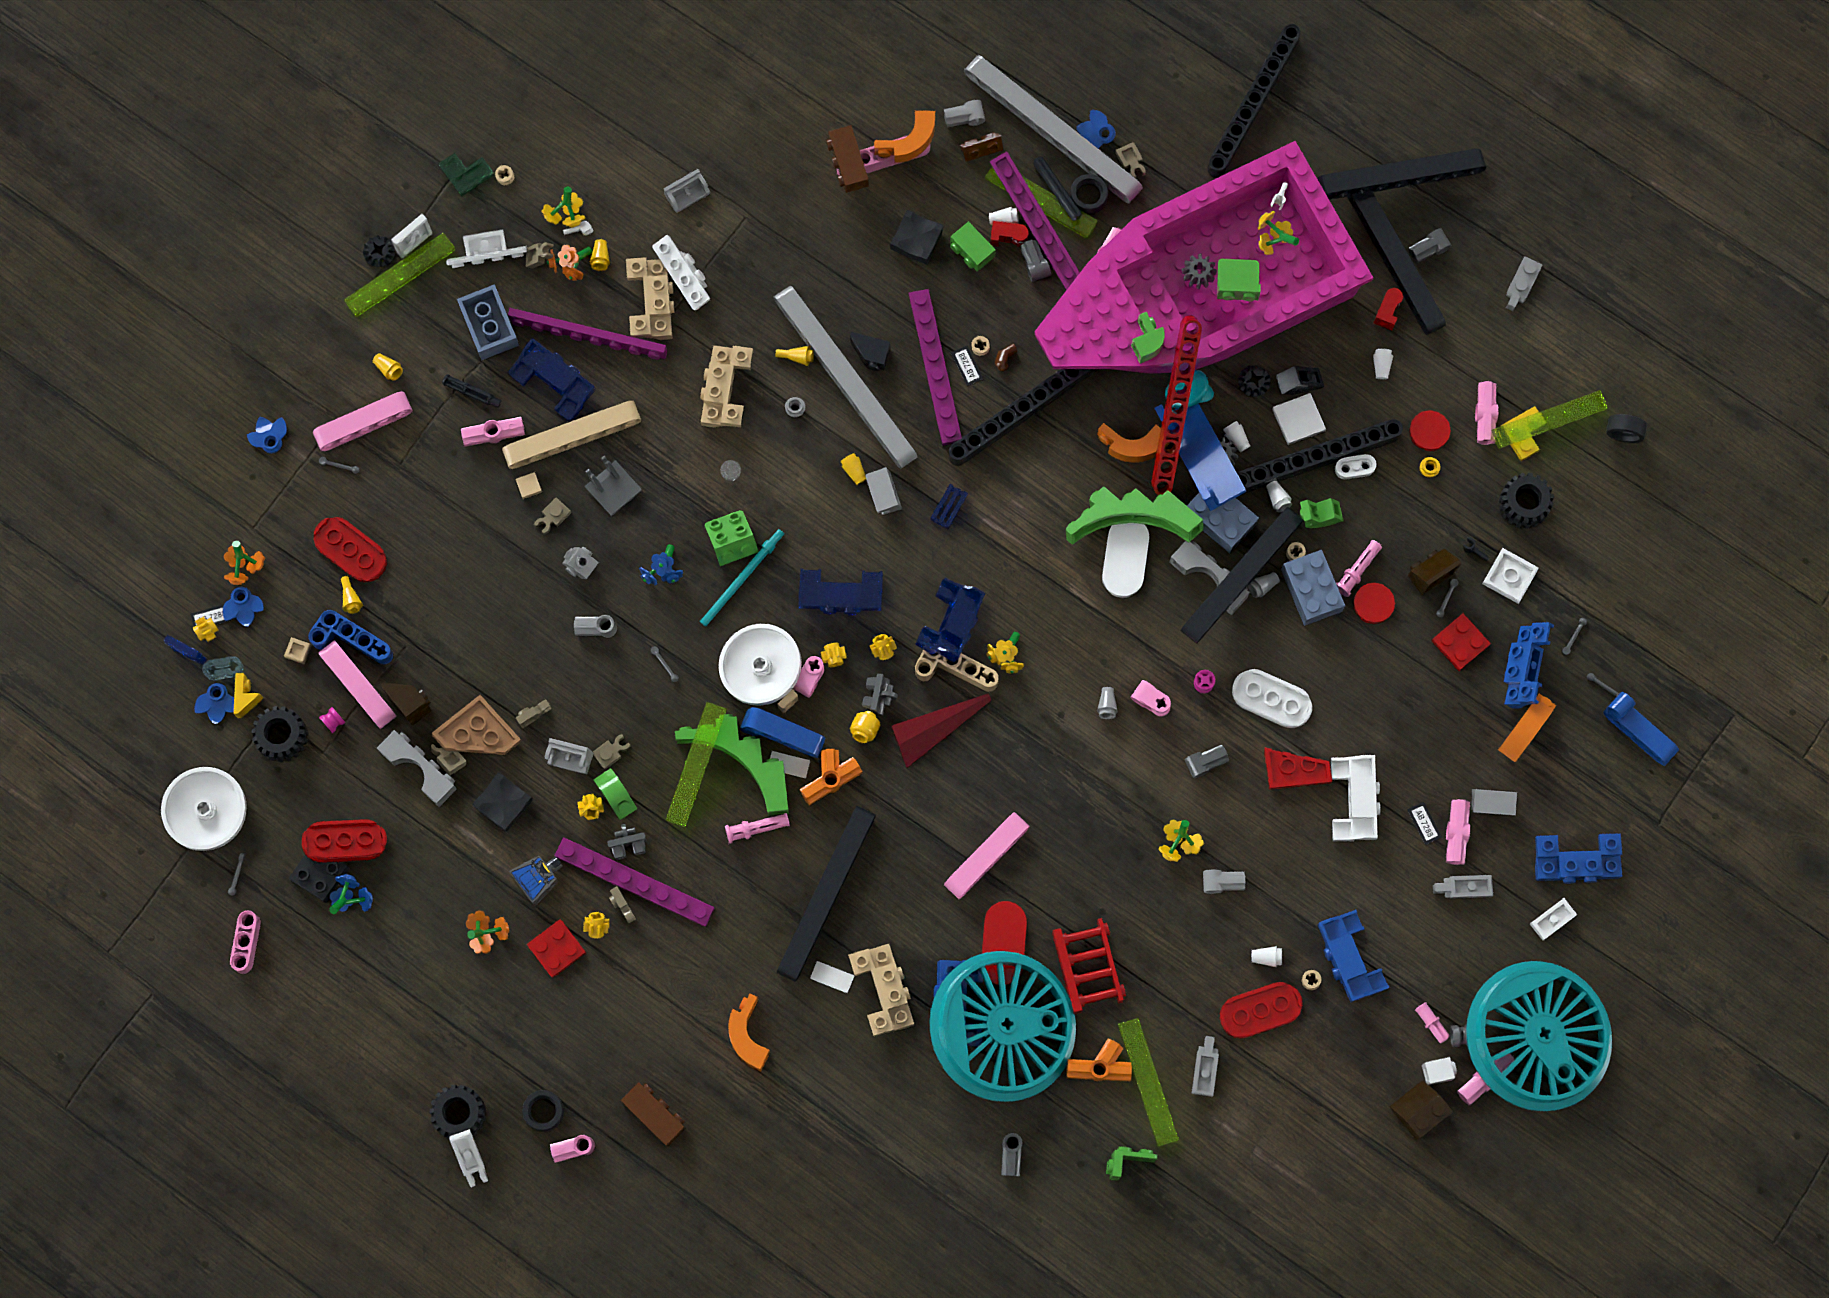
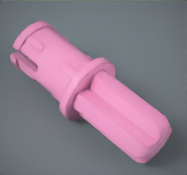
[1415,1002,1450,1043]

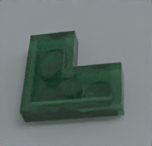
[438,153,494,197]

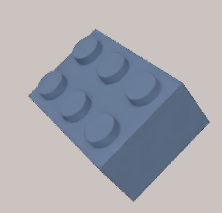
[457,285,519,360]
[1187,492,1259,554]
[1281,550,1345,626]

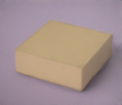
[516,472,542,499]
[284,637,312,664]
[777,690,798,713]

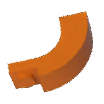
[874,111,935,163]
[1097,423,1170,463]
[1498,693,1556,762]
[729,994,770,1071]

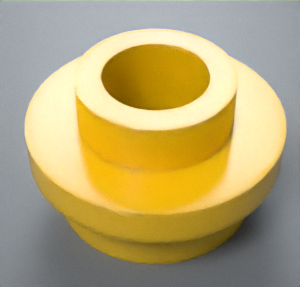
[1420,457,1440,477]

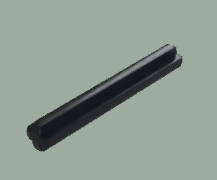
[1033,156,1082,221]

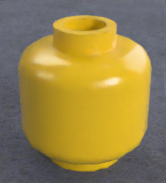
[850,711,880,743]

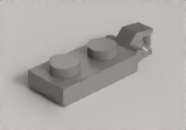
[1506,256,1542,311]
[1433,875,1493,899]
[1191,1036,1219,1097]

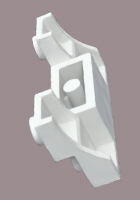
[1331,755,1380,841]

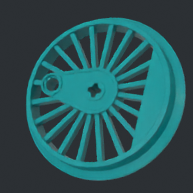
[930,951,1076,1102]
[1466,961,1612,1111]

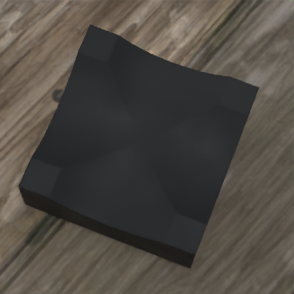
[890,210,944,265]
[472,772,533,833]
[289,854,350,903]

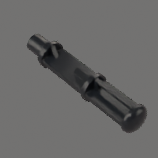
[442,374,502,407]

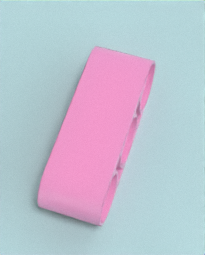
[230,910,260,974]

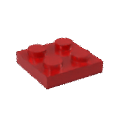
[1432,614,1491,671]
[527,919,586,979]

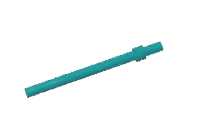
[700,529,784,627]

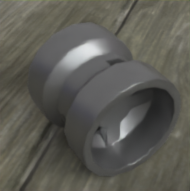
[1450,1025,1468,1047]

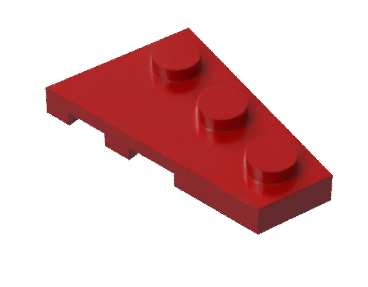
[1264,747,1332,790]

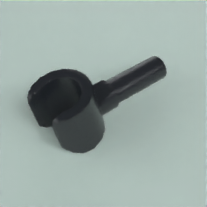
[1463,538,1489,561]

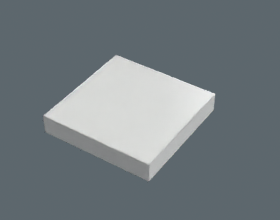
[391,214,432,258]
[1272,393,1326,445]
[1482,548,1539,604]

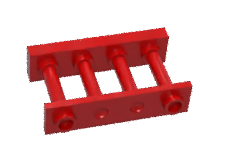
[1052,918,1126,1015]

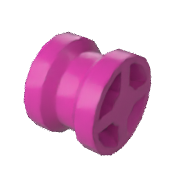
[1193,670,1216,694]
[319,707,345,733]

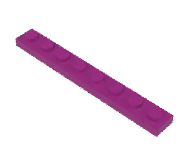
[990,152,1080,290]
[909,289,962,446]
[508,308,667,360]
[554,837,715,927]

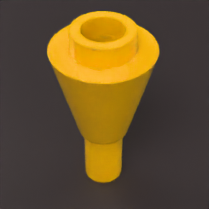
[776,346,814,366]
[341,576,363,614]

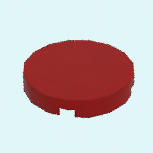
[1409,410,1451,451]
[1353,583,1395,624]

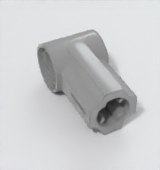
[944,100,985,127]
[574,615,617,638]
[1203,870,1245,894]

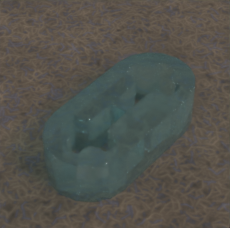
[202,656,243,680]

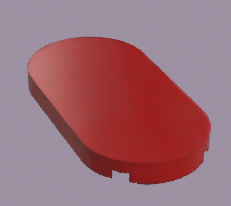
[314,517,387,582]
[301,820,387,862]
[982,901,1027,985]
[1220,982,1302,1039]

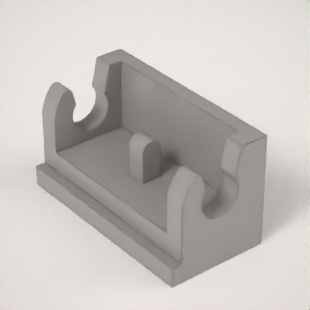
[664,169,710,213]
[865,467,902,515]
[545,738,594,775]
[1471,789,1517,815]

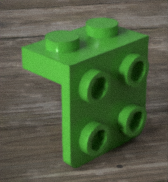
[1217,259,1261,301]
[705,510,758,566]
[1106,1147,1158,1180]

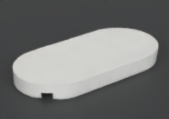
[1102,523,1149,598]
[1232,669,1312,728]

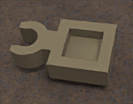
[1115,142,1146,179]
[526,242,553,269]
[534,498,571,535]
[516,699,551,729]
[593,734,631,770]
[431,744,466,776]
[609,886,636,923]

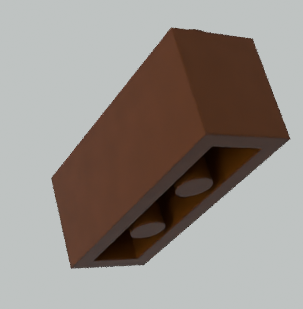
[826,125,869,193]
[621,1082,685,1147]

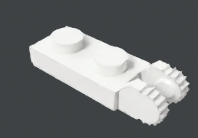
[450,1129,488,1187]

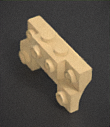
[626,258,674,340]
[701,346,753,427]
[849,944,914,1036]

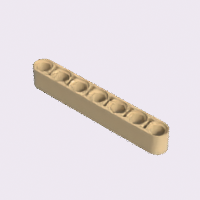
[502,401,641,469]

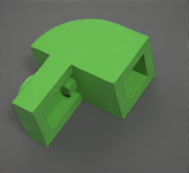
[1131,312,1165,364]
[1300,498,1343,528]
[593,768,637,820]

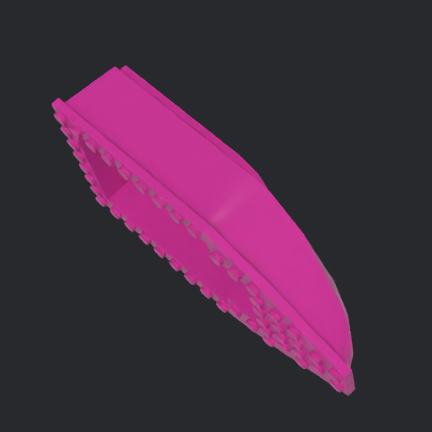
[1034,141,1373,374]

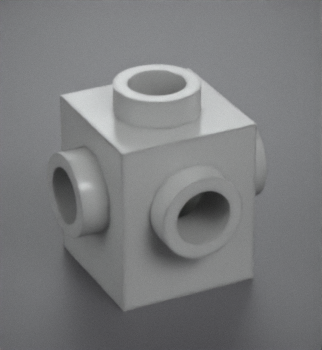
[562,547,599,579]

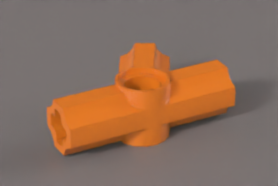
[800,749,862,806]
[1066,1038,1132,1082]

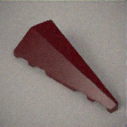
[892,693,991,768]

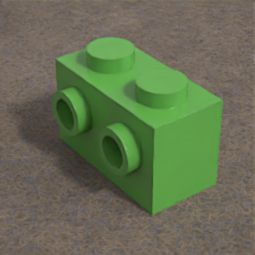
[950,221,995,272]

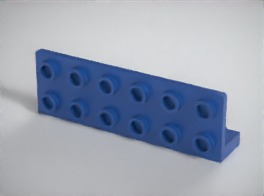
[1155,403,1246,511]

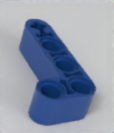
[309,610,393,664]
[1603,692,1679,766]
[740,707,826,758]

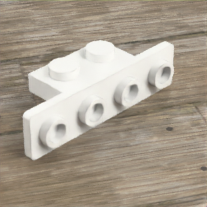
[446,230,527,268]
[652,235,710,311]

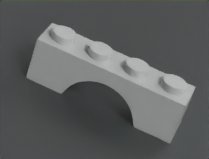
[1170,541,1250,615]
[377,730,456,807]

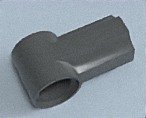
[1408,228,1452,263]
[1020,240,1051,282]
[1184,745,1229,779]
[1001,1133,1022,1176]

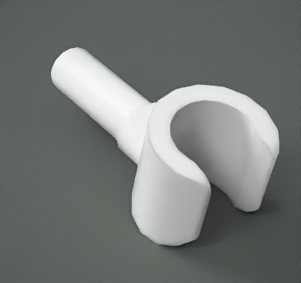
[1271,182,1288,210]
[563,221,593,236]

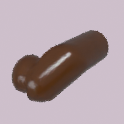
[995,343,1018,371]

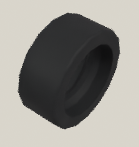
[1070,174,1108,215]
[1606,414,1647,443]
[522,1090,564,1132]

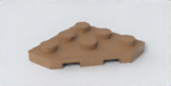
[432,695,521,755]

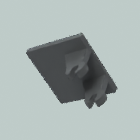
[585,456,642,517]

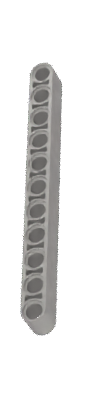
[964,55,1143,203]
[774,286,917,469]

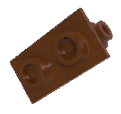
[960,132,1003,162]

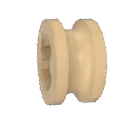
[495,165,514,185]
[972,336,990,356]
[1286,542,1306,561]
[1302,970,1321,991]

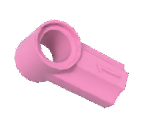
[550,1135,595,1163]

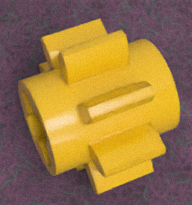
[193,616,219,642]
[870,634,897,660]
[821,643,847,667]
[577,794,604,820]
[583,912,609,938]

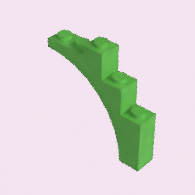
[1066,487,1203,545]
[675,714,789,816]

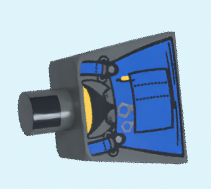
[509,856,563,906]

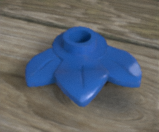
[1076,110,1116,149]
[247,417,287,453]
[223,587,264,627]
[194,683,234,725]

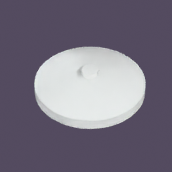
[719,624,802,706]
[161,767,247,851]

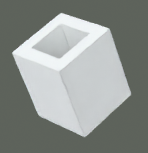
[1422,1057,1457,1085]

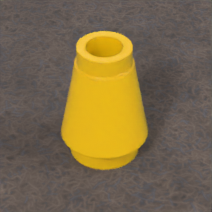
[590,239,610,271]
[373,353,403,381]
[840,453,867,485]

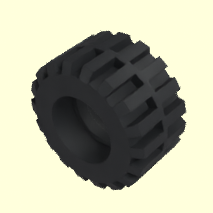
[1499,473,1554,529]
[252,706,308,762]
[430,1085,486,1139]

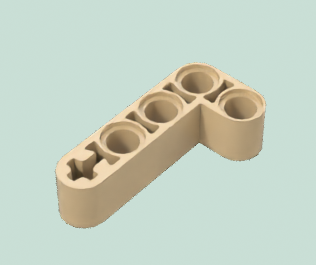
[915,641,999,692]

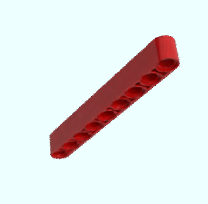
[1151,315,1202,495]

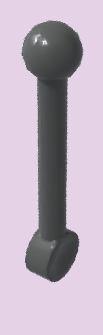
[319,457,360,474]
[1436,579,1458,617]
[1562,618,1587,656]
[651,646,679,682]
[1587,673,1620,697]
[228,853,246,896]

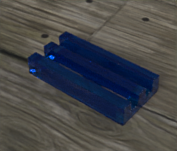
[930,484,968,529]
[164,635,207,665]

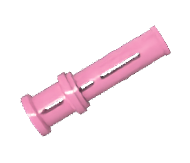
[1336,540,1382,597]
[725,813,790,844]

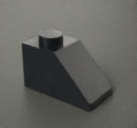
[850,332,891,371]
[1276,366,1324,395]

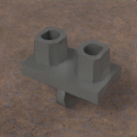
[862,674,898,715]
[607,824,647,860]

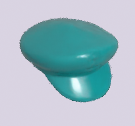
[1165,370,1214,409]

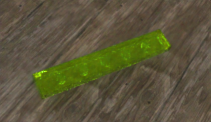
[985,167,1098,239]
[344,233,455,317]
[1491,390,1608,449]
[666,702,727,827]
[1118,1018,1178,1147]

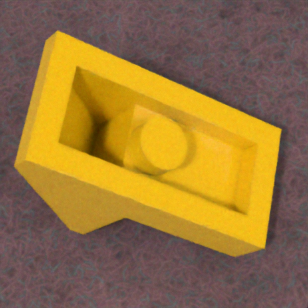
[234,673,263,718]

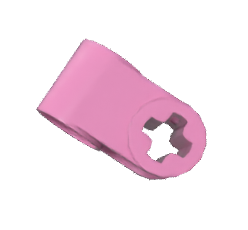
[793,656,825,698]
[1131,680,1171,716]

